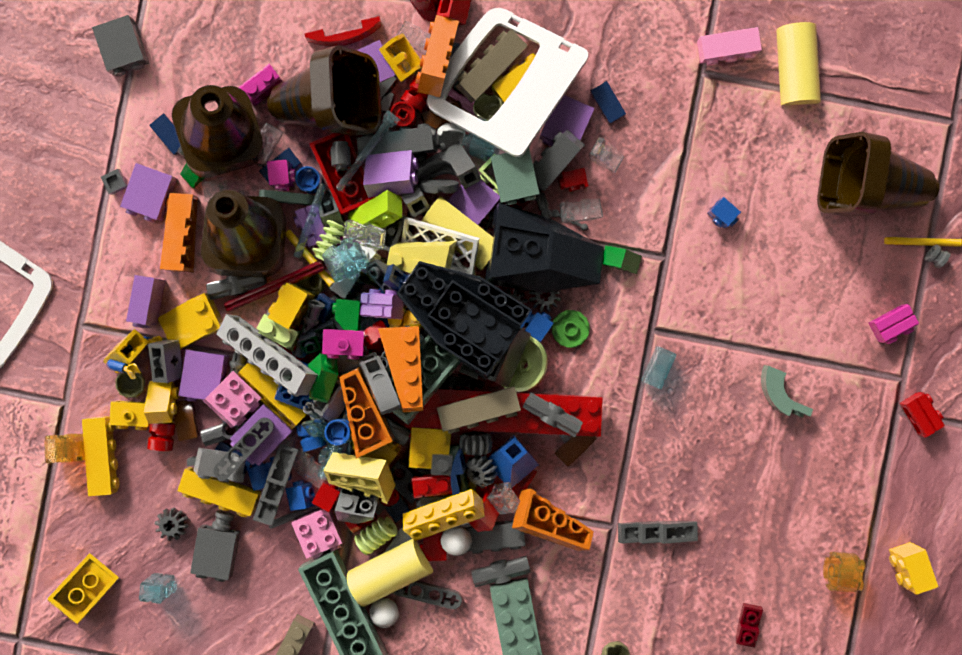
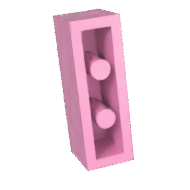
[697,27,762,65]

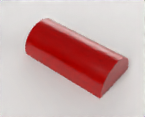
[309,133,374,215]

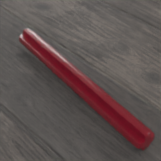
[224,260,326,312]

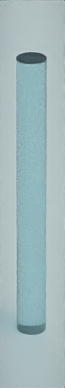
[294,183,327,259]

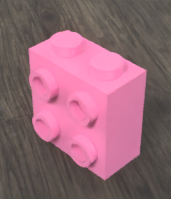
[203,371,261,428]
[291,508,345,559]

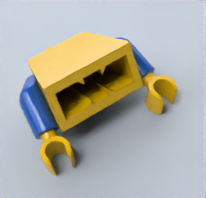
[103,329,163,379]

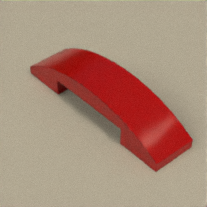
[304,16,382,47]

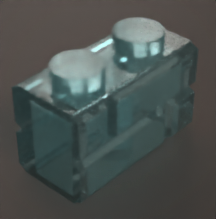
[641,346,677,389]
[139,573,177,604]

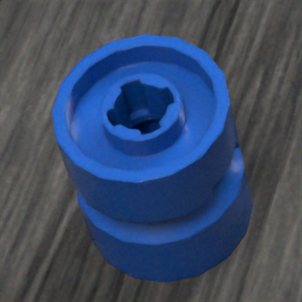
[295,166,324,194]
[324,418,352,445]
[295,420,327,452]

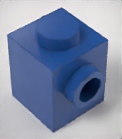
[707,197,741,228]
[525,312,553,342]
[285,480,315,511]

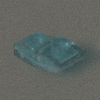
[301,419,330,444]

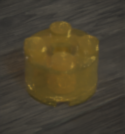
[44,434,85,464]
[823,552,865,592]

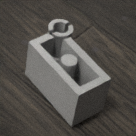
[303,379,346,423]
[194,448,246,482]

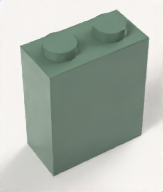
[491,148,539,206]

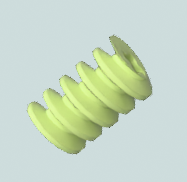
[312,220,349,265]
[354,517,398,555]

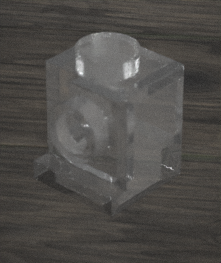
[487,482,520,514]

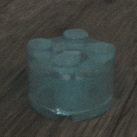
[462,117,496,162]
[322,238,370,283]

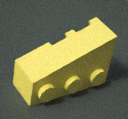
[387,241,457,273]
[324,453,396,504]

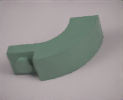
[761,365,813,418]

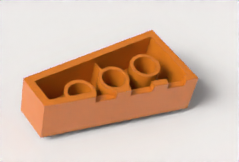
[415,15,459,98]
[160,193,198,273]
[378,326,424,412]
[339,367,394,459]
[512,489,594,551]

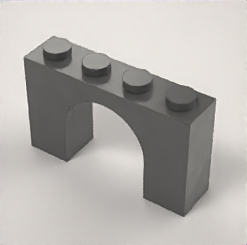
[401,141,482,218]

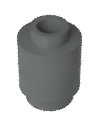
[330,141,351,171]

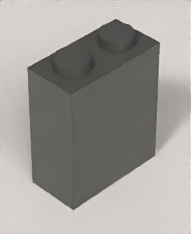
[92,15,149,76]
[190,524,240,582]

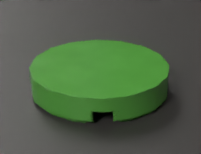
[552,310,590,348]

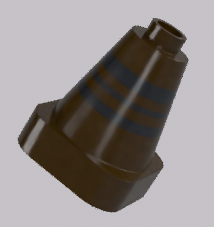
[267,45,381,136]
[172,85,264,178]
[817,132,940,217]
[201,190,287,278]

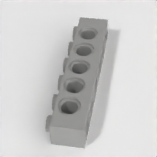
[216,314,318,396]

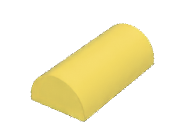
[776,22,821,106]
[422,196,493,270]
[347,539,433,607]

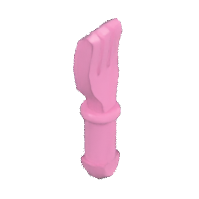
[448,88,475,115]

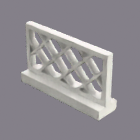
[401,217,480,275]

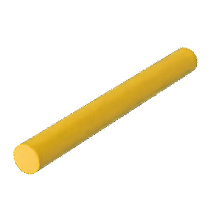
[286,230,334,287]
[884,237,962,247]

